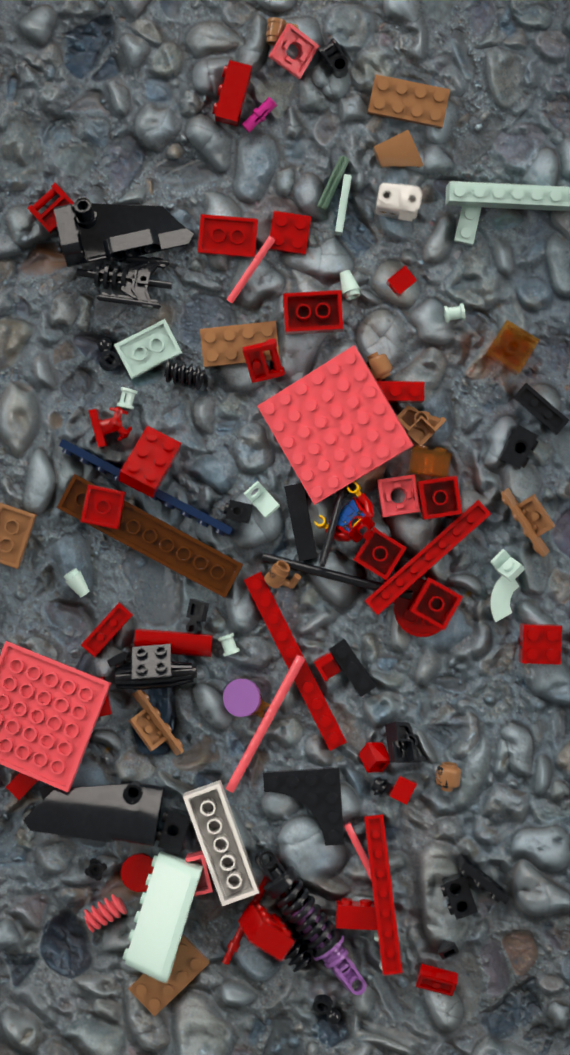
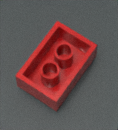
[283,290,343,335]
[118,425,181,498]
[238,902,295,961]

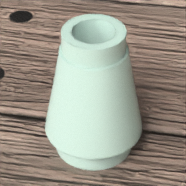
[339,270,361,300]
[64,568,90,598]

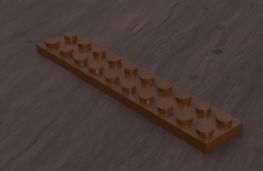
[56,474,243,598]

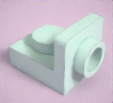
[490,549,525,582]

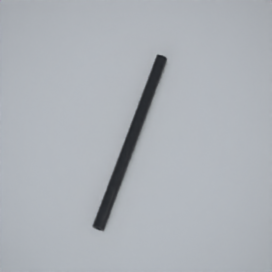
[262,553,413,600]

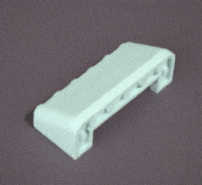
[122,851,203,984]

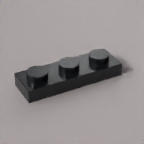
[513,383,570,435]
[329,639,377,697]

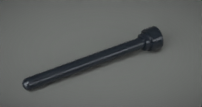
[319,484,351,568]

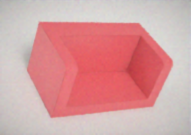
[185,850,214,896]

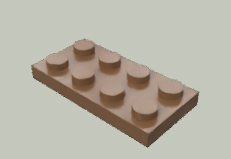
[367,74,451,129]
[200,321,280,368]
[128,934,210,1016]

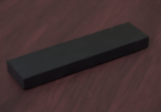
[284,483,318,561]

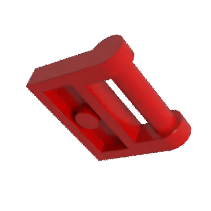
[27,183,74,234]
[242,338,285,383]

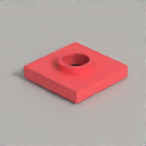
[268,23,320,79]
[377,474,420,518]

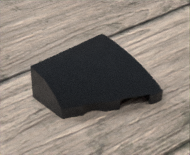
[385,721,426,763]

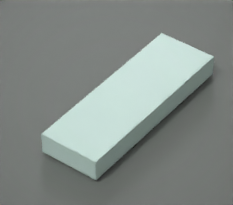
[335,174,352,236]

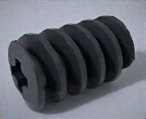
[164,358,206,390]
[284,927,312,972]

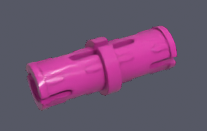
[241,97,277,133]

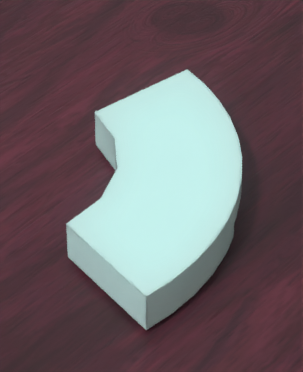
[490,576,519,622]

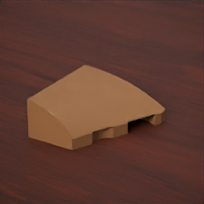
[373,130,423,168]
[397,405,446,449]

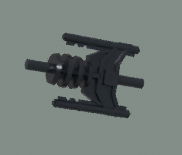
[76,256,173,309]

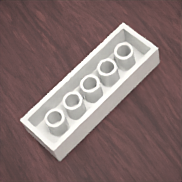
[183,780,259,906]

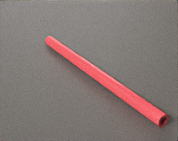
[226,655,305,793]

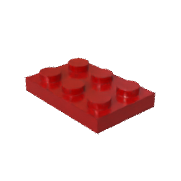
[198,214,258,258]

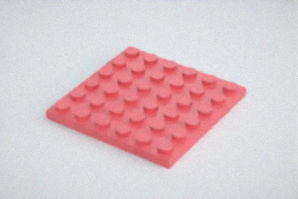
[257,345,414,505]
[0,641,111,792]

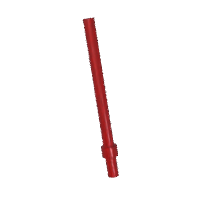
[222,860,280,965]

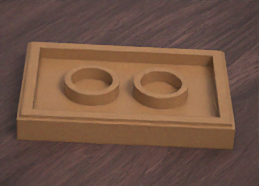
[0,503,37,569]

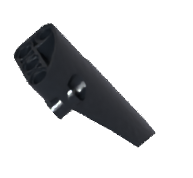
[54,197,194,267]
[24,781,164,846]

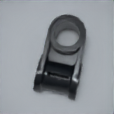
[317,38,349,78]

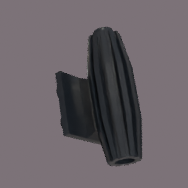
[115,644,197,690]

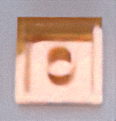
[484,320,540,375]
[406,445,451,477]

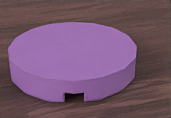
[223,679,261,717]

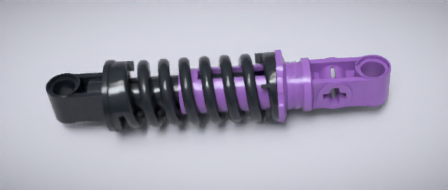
[255,850,366,995]

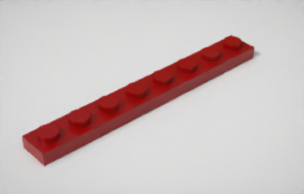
[364,500,491,616]
[364,814,403,975]

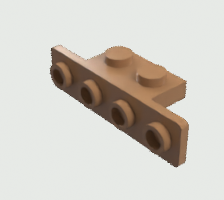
[501,488,555,558]
[128,690,184,756]

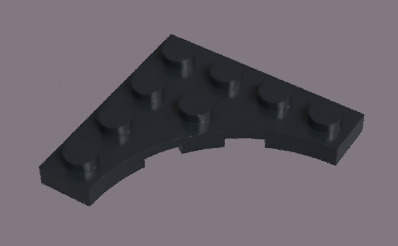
[263,767,344,846]

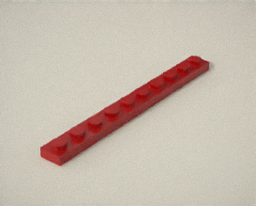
[244,571,347,751]

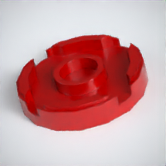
[121,853,154,892]

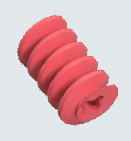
[84,894,127,933]

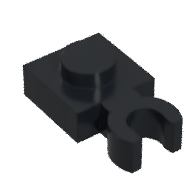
[186,599,209,634]

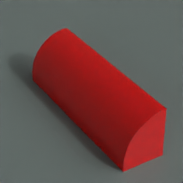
[134,629,213,657]

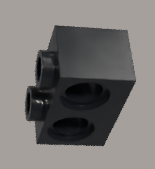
[440,873,478,920]

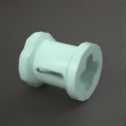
[443,303,466,323]
[117,387,138,410]
[217,633,240,657]

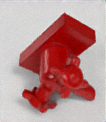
[88,407,132,449]

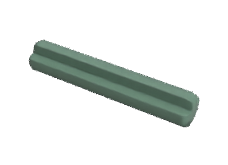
[317,155,349,210]

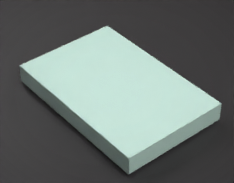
[114,319,183,379]

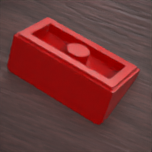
[415,964,458,996]

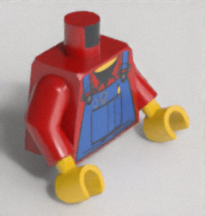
[314,482,375,543]

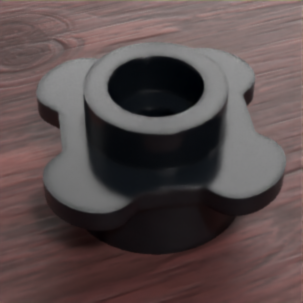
[371,777,388,796]
[85,858,107,881]

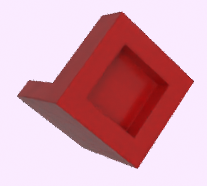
[386,266,417,298]
[314,651,341,682]
[359,742,389,773]
[388,776,417,805]

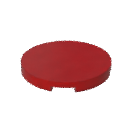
[394,580,442,637]

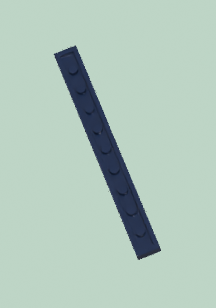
[59,439,233,537]

